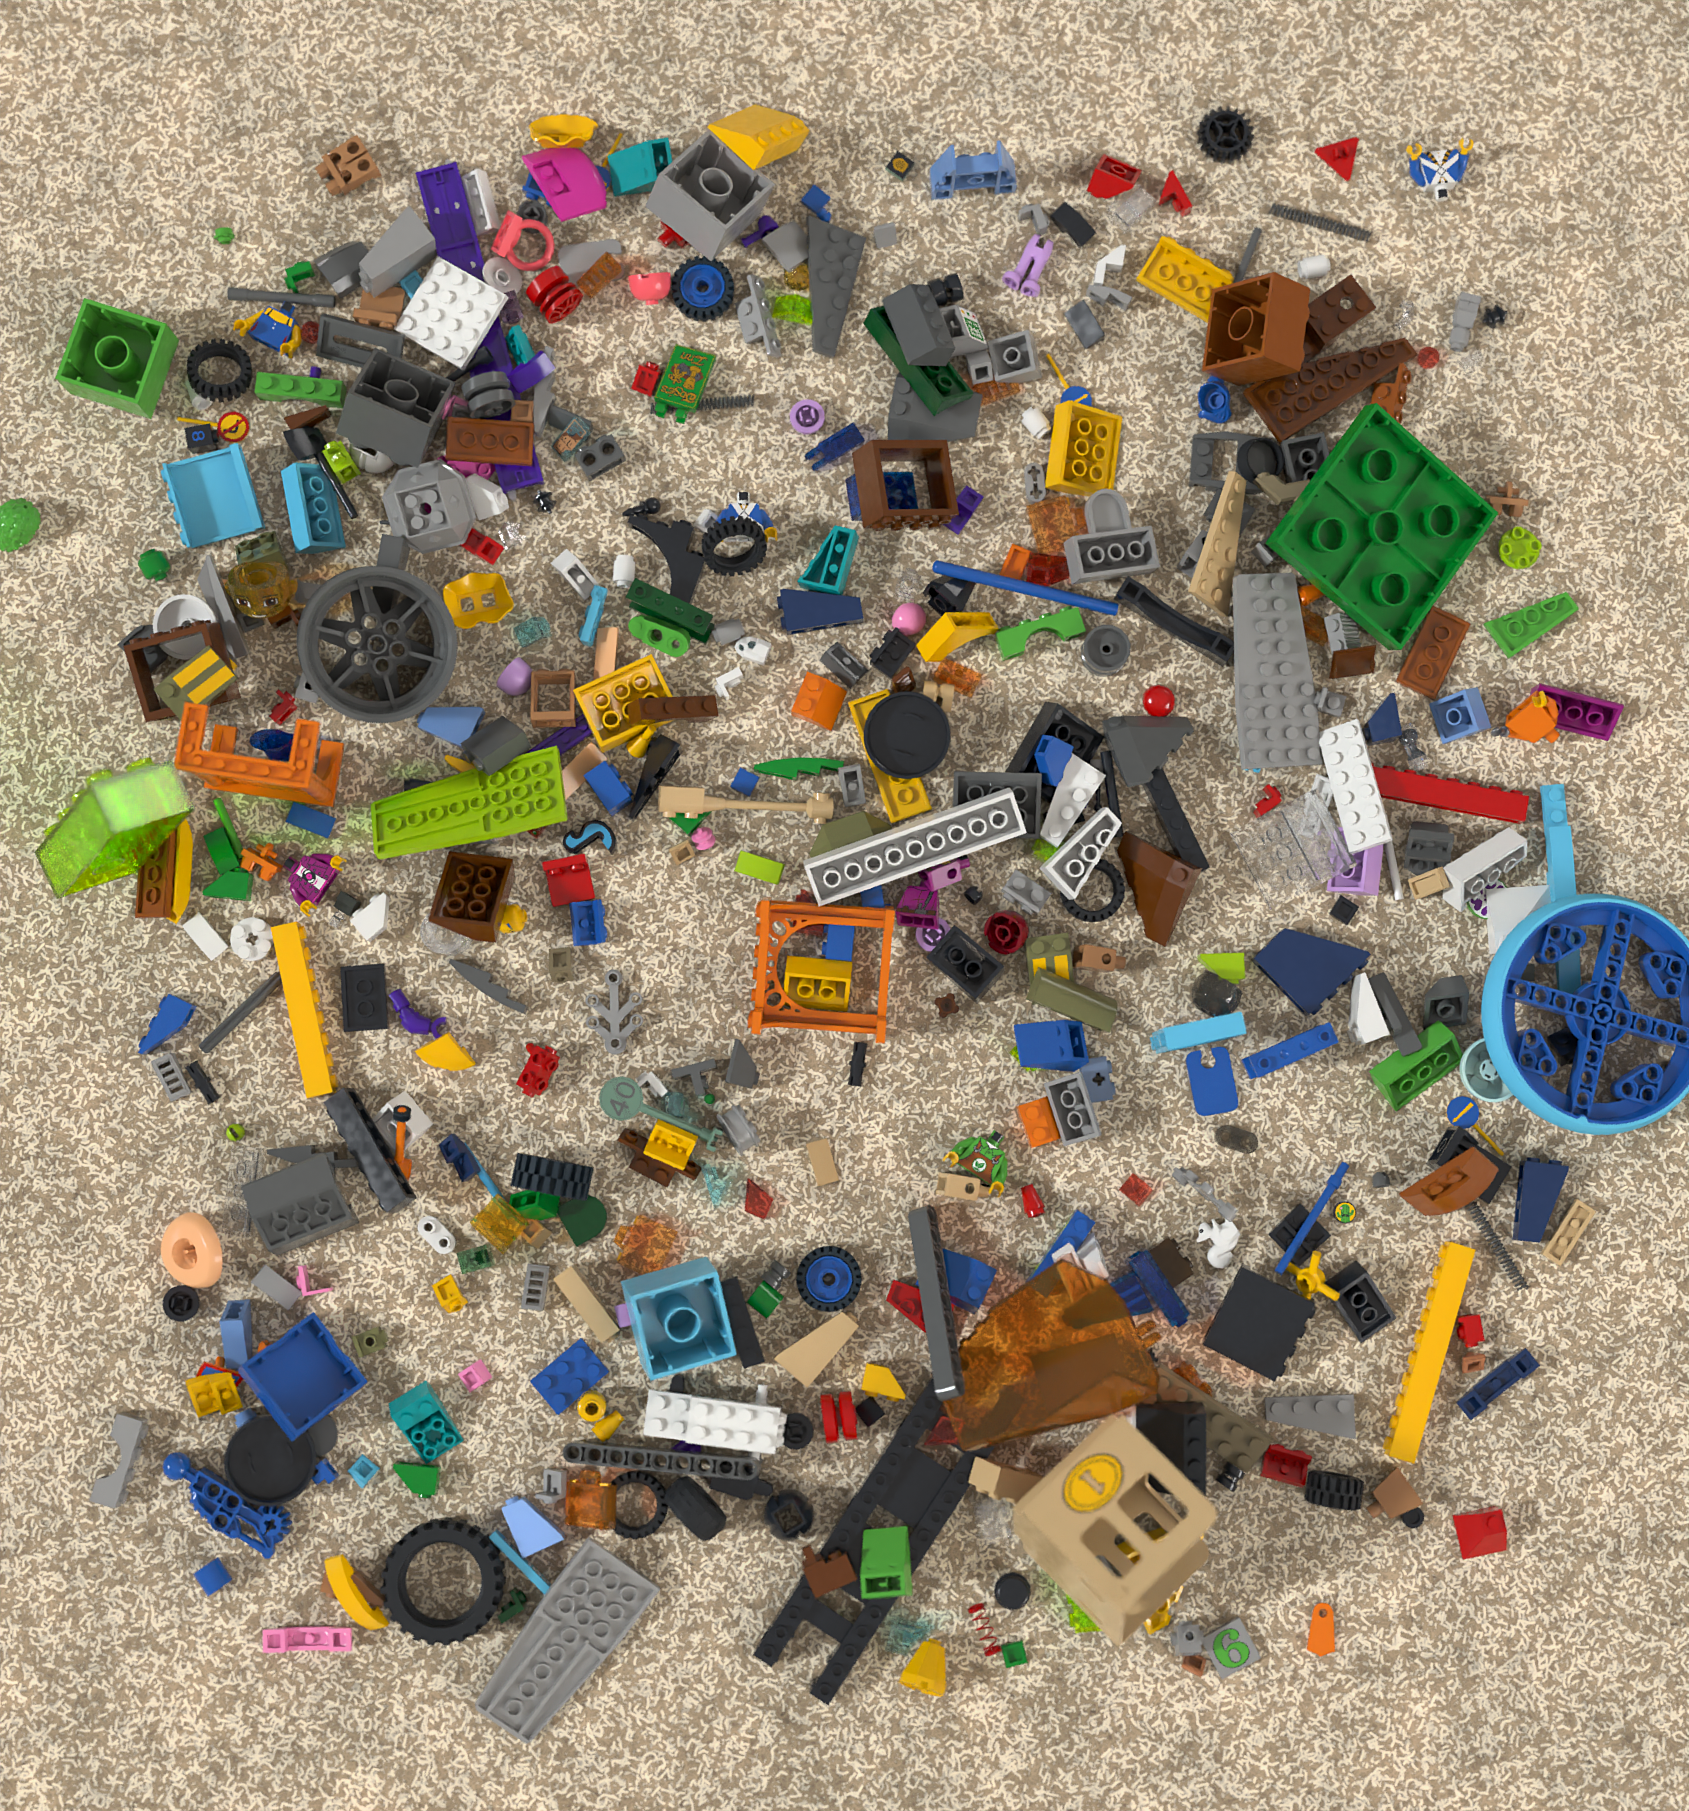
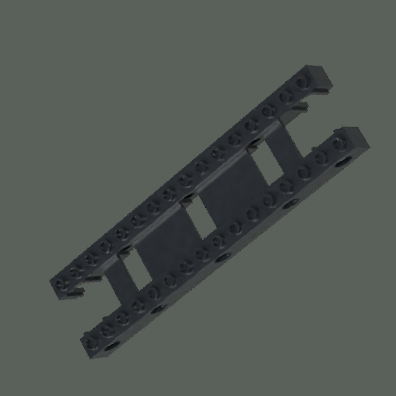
[753,1356,1025,1705]

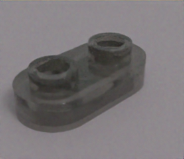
[1214,1125,1258,1154]

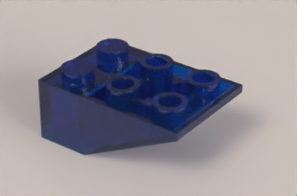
[845,472,918,521]

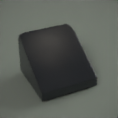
[856,1396,885,1428]

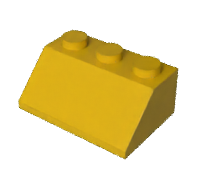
[784,955,852,1012]

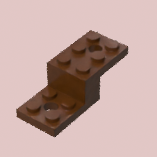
[1303,274,1376,363]

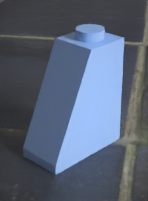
[501,1495,566,1558]

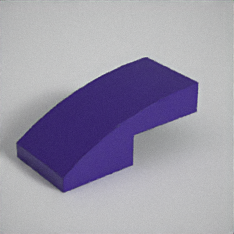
[507,350,556,393]
[943,485,984,535]

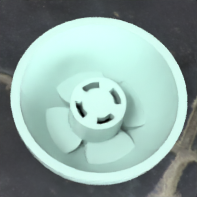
[1459,1038,1523,1102]

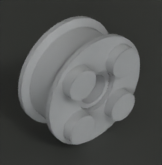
[717,1105,761,1156]

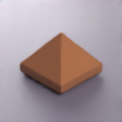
[1462,1352,1485,1374]
[1181,1655,1207,1677]

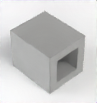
[965,350,993,385]

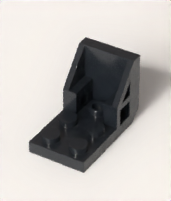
[1426,1126,1512,1204]

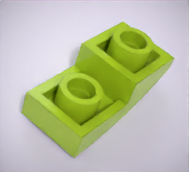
[734,850,785,885]

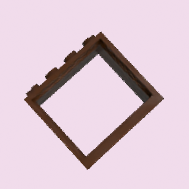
[852,440,959,531]
[123,620,241,723]

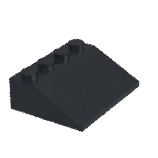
[1005,701,1104,804]
[1136,1402,1206,1496]

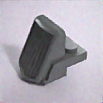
[1404,821,1454,876]

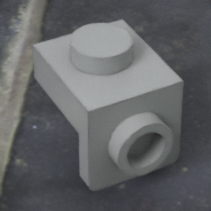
[1018,204,1049,236]
[536,1468,567,1504]

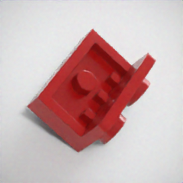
[1260,1444,1312,1488]

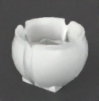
[349,443,394,473]

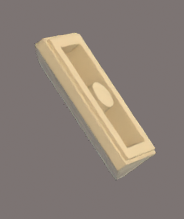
[806,1138,839,1186]

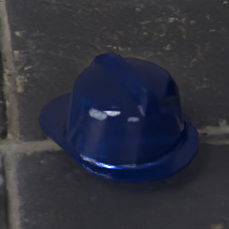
[249,729,294,761]

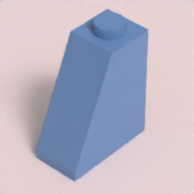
[417,707,486,749]
[220,1299,253,1370]

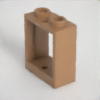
[530,668,576,728]

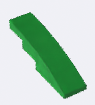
[754,757,844,781]

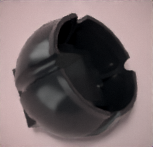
[763,1489,814,1541]

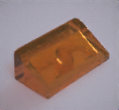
[1300,606,1328,647]
[933,658,982,698]

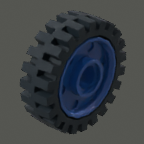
[671,256,734,322]
[796,1246,862,1312]

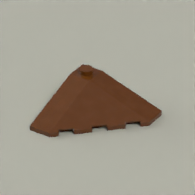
[1117,831,1202,947]

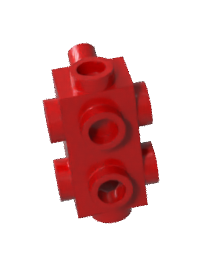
[516,1043,560,1098]

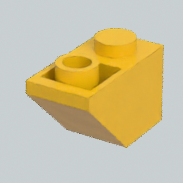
[861,1362,906,1402]

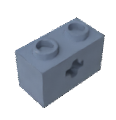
[1079,1056,1116,1103]

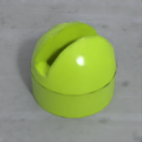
[226,1124,245,1141]

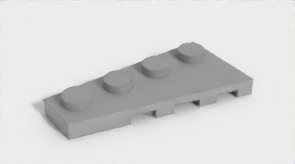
[1264,1394,1356,1439]

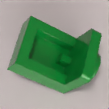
[284,261,316,293]

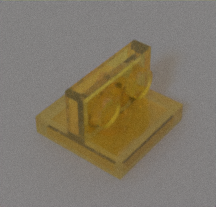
[469,1194,530,1254]

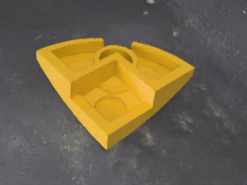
[415,1031,476,1071]

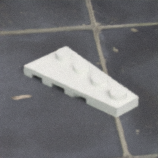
[1040,754,1106,848]

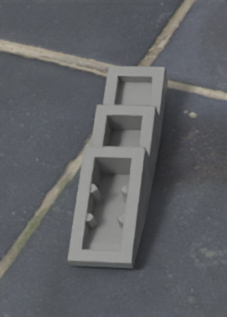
[533,346,556,438]

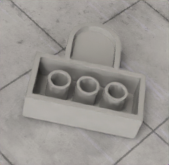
[1063,489,1160,584]

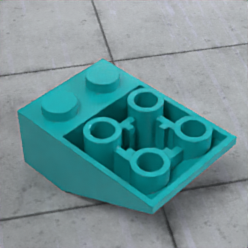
[608,137,672,197]
[388,1380,464,1464]

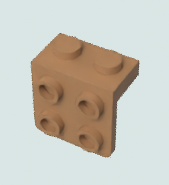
[353,287,405,331]

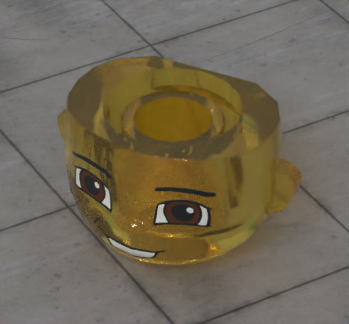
[224,561,298,619]

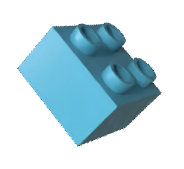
[621,1257,737,1381]

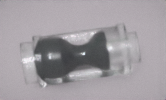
[1399,722,1430,772]

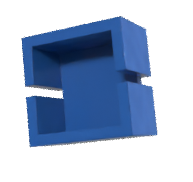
[583,761,633,816]

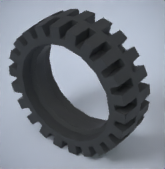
[187,339,252,402]
[701,516,767,577]
[1060,859,1125,922]
[602,1471,668,1539]

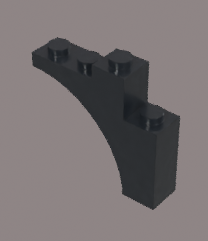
[627,514,706,605]

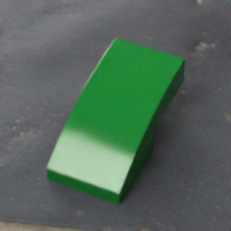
[203,827,241,875]

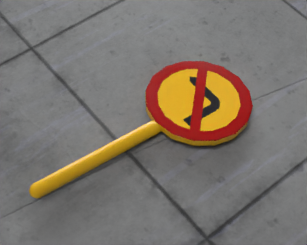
[177,412,249,443]

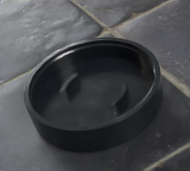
[864,691,951,779]
[224,1413,316,1506]

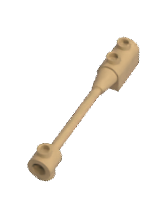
[658,785,834,824]

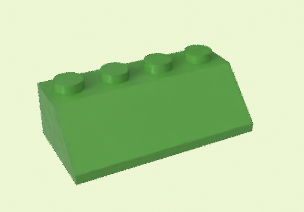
[1369,1020,1463,1111]

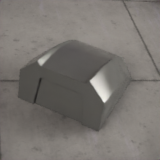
[314,241,369,299]

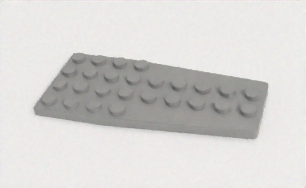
[1233,573,1323,770]
[475,1537,660,1744]

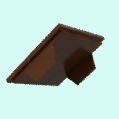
[1329,645,1376,679]

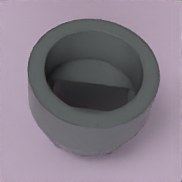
[1372,1172,1391,1188]

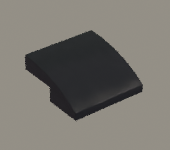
[1268,1203,1331,1266]

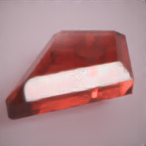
[745,1178,773,1220]
[924,1416,964,1446]

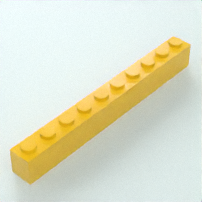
[1383,1241,1475,1464]

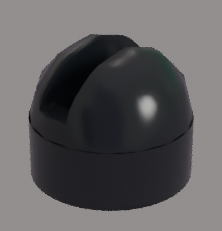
[964,886,983,905]

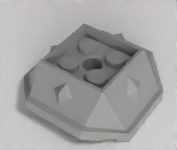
[382,459,476,554]

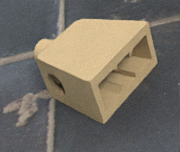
[936,1172,990,1201]

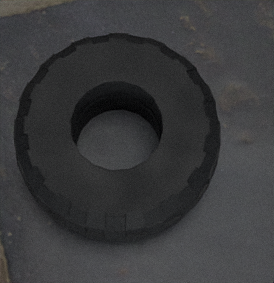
[664,1476,727,1541]

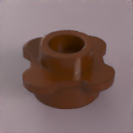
[934,993,959,1018]

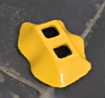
[528,114,598,148]
[442,572,514,629]

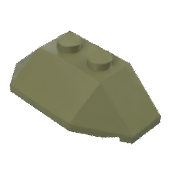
[809,811,892,858]

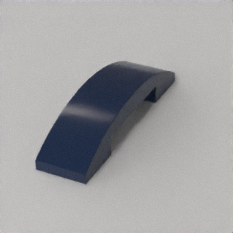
[1456,1348,1540,1421]

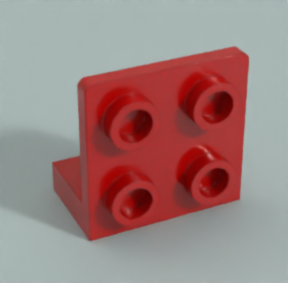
[542,853,595,907]

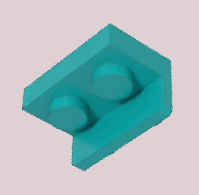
[505,325,535,366]

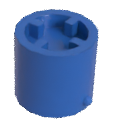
[193,1557,233,1597]

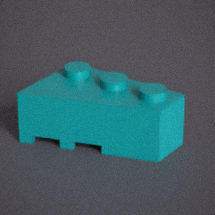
[797,525,859,595]

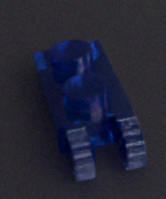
[804,422,865,471]

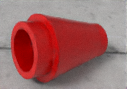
[1021,1184,1045,1219]

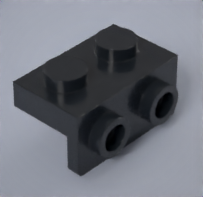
[869,627,916,680]
[1547,1027,1596,1067]

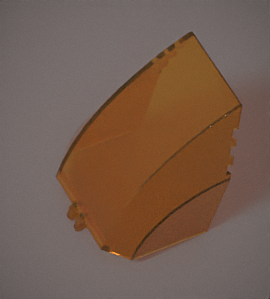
[931,1258,1162,1451]

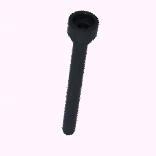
[445,345,494,382]

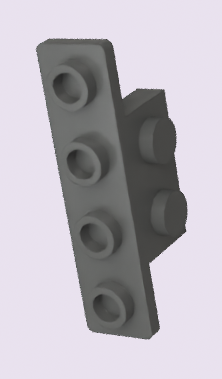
[1368,972,1422,1057]

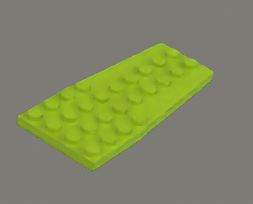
[371,746,568,859]

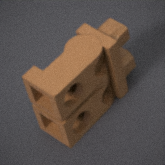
[315,135,382,196]

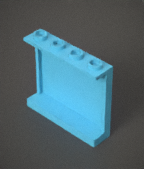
[161,443,265,549]

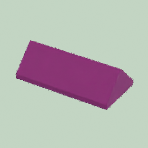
[1530,683,1624,741]

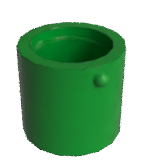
[746,1280,784,1319]

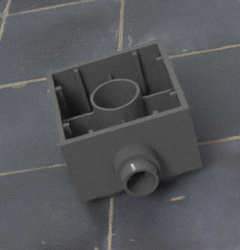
[336,348,456,468]

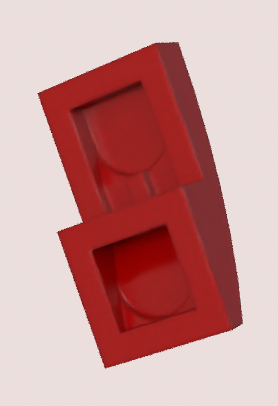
[459,528,505,566]

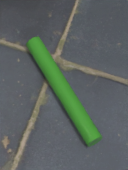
[213,798,244,860]

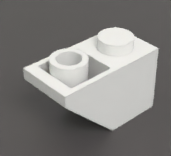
[350,892,390,942]

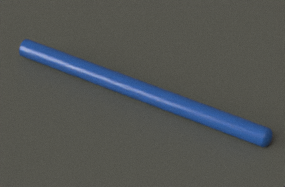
[932,560,1118,616]

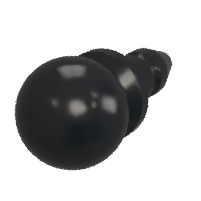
[622,497,661,517]

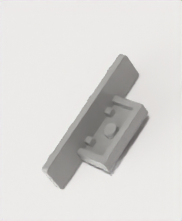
[735,274,782,358]

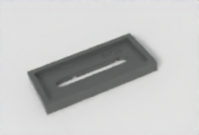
[316,313,405,368]

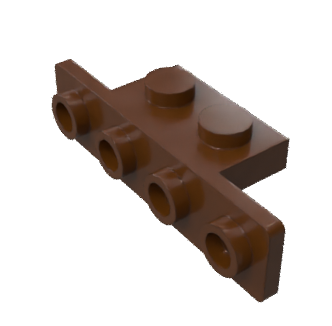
[618,1128,702,1187]

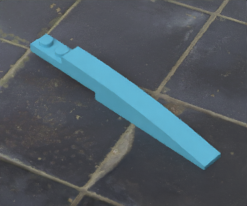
[1540,784,1581,1002]

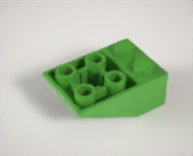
[860,1526,913,1599]

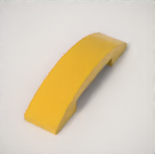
[324,1554,389,1631]

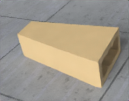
[553,1264,621,1343]
[774,1311,859,1388]

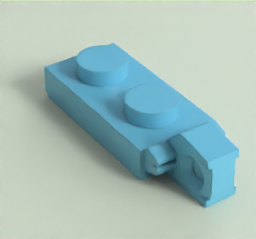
[579,585,608,647]

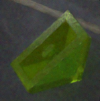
[772,294,813,326]

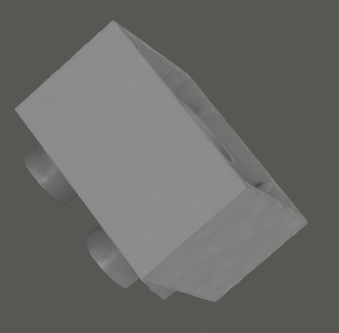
[645,129,775,261]

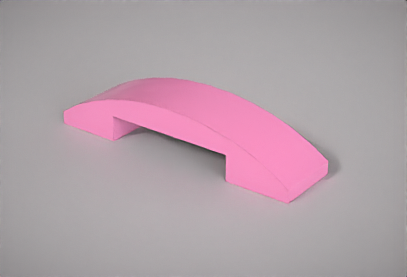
[263,1626,352,1653]

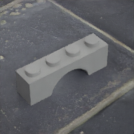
[89,1412,149,1509]

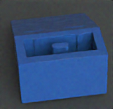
[1014,1020,1089,1072]

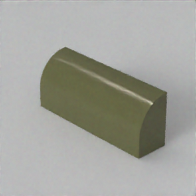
[1026,967,1117,1033]

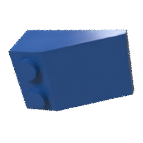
[915,1248,997,1314]

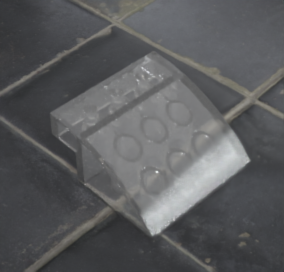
[1230,788,1357,910]

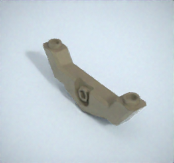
[1253,472,1310,506]

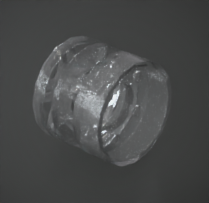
[420,913,473,956]

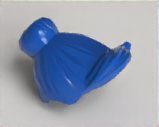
[1198,376,1232,424]

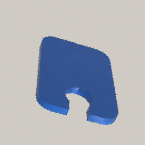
[1186,1047,1238,1116]

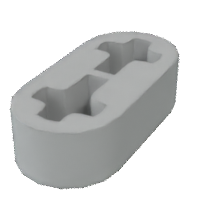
[1024,463,1046,505]

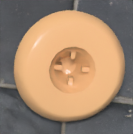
[161,1212,223,1288]

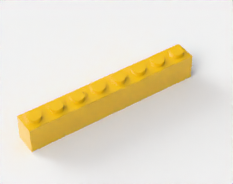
[270,922,338,1099]

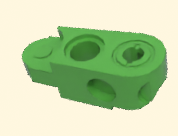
[628,614,690,657]

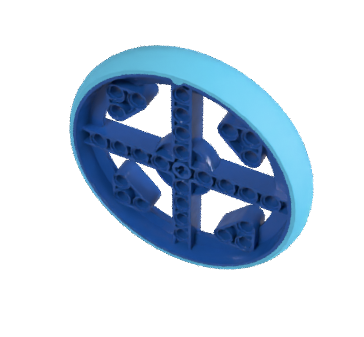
[1481,893,1689,1135]

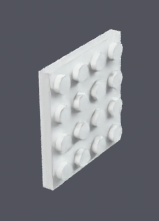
[394,257,508,371]

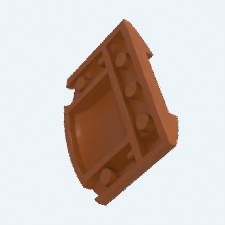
[1399,1146,1499,1216]

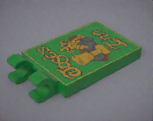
[654,344,716,424]

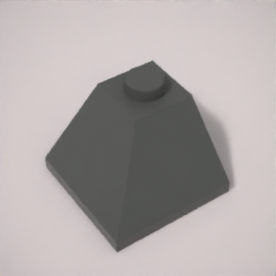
[1423,975,1469,1030]
[725,1039,760,1089]

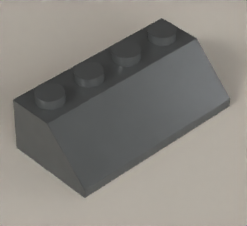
[882,284,955,366]

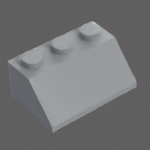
[1044,1072,1102,1146]

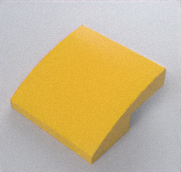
[185,1373,243,1418]

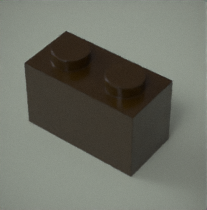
[1145,1237,1194,1289]

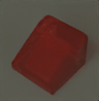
[1119,1173,1153,1207]

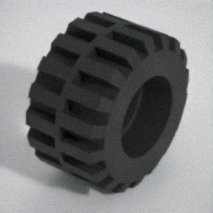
[1304,1470,1364,1511]

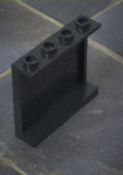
[1202,1263,1317,1382]

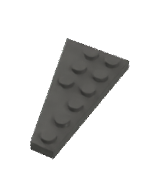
[806,215,866,358]

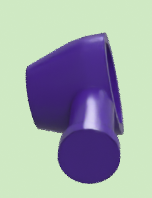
[741,215,779,248]

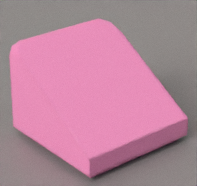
[458,1359,492,1392]

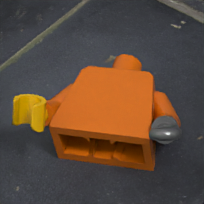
[1491,690,1560,743]

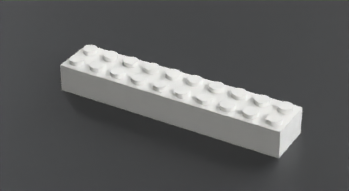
[803,787,1027,906]

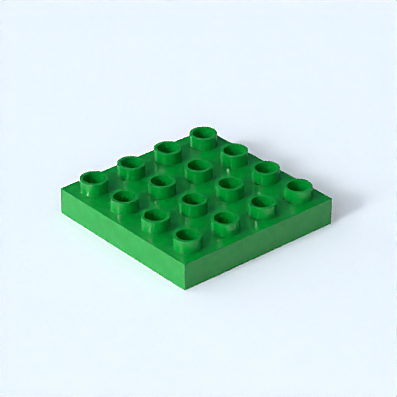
[1266,403,1499,650]

